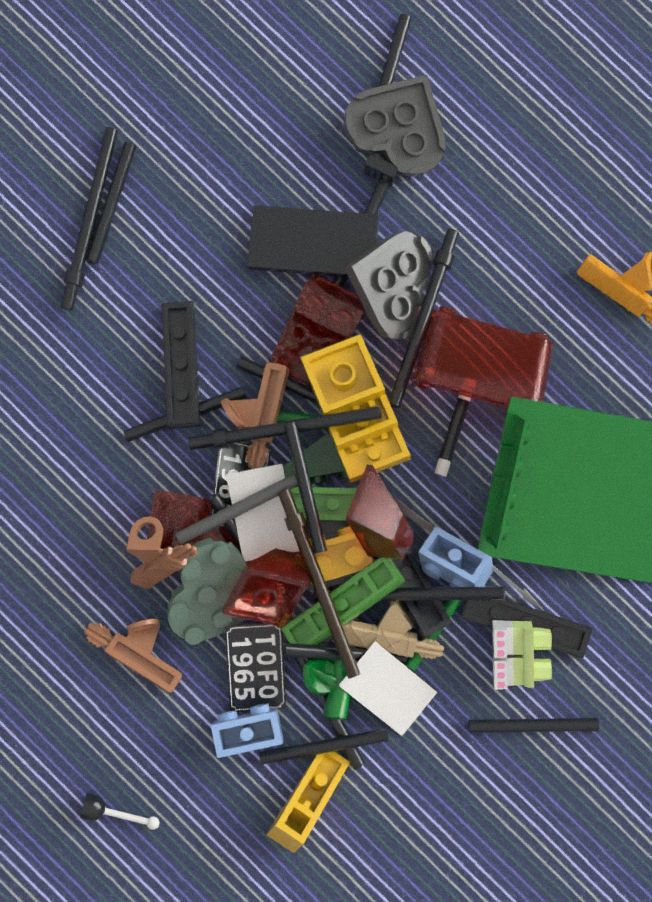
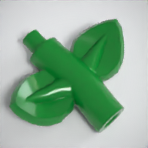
[303,658,356,720]

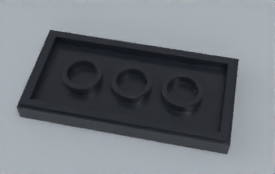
[247,205,379,277]

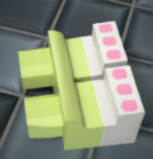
[492,620,552,690]

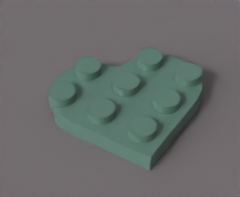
[166,538,271,645]

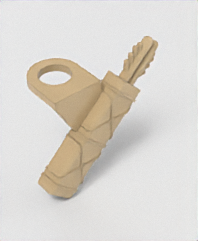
[343,601,444,659]

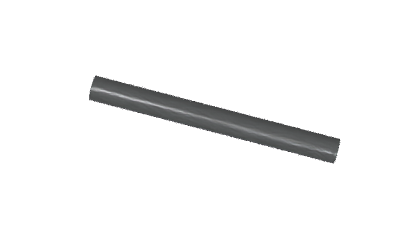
[175,474,298,545]

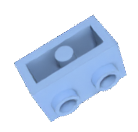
[418,527,493,587]
[211,703,283,758]

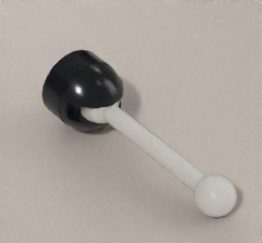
[80,792,160,830]

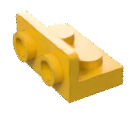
[309,525,373,583]

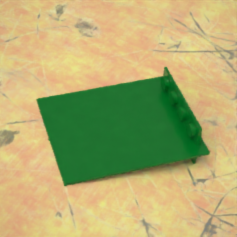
[477,396,652,583]

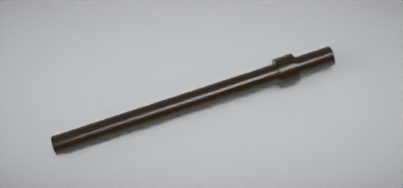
[278,488,360,679]

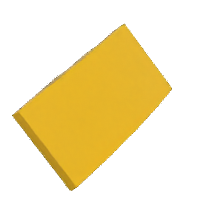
[301,334,411,483]

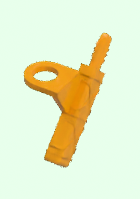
[577,252,652,324]

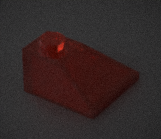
[345,465,414,560]
[222,548,309,628]

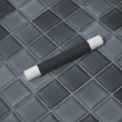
[434,383,474,477]

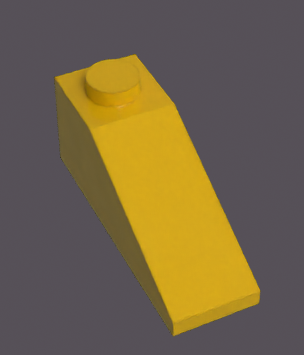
[266,751,350,853]

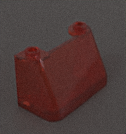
[411,306,554,410]

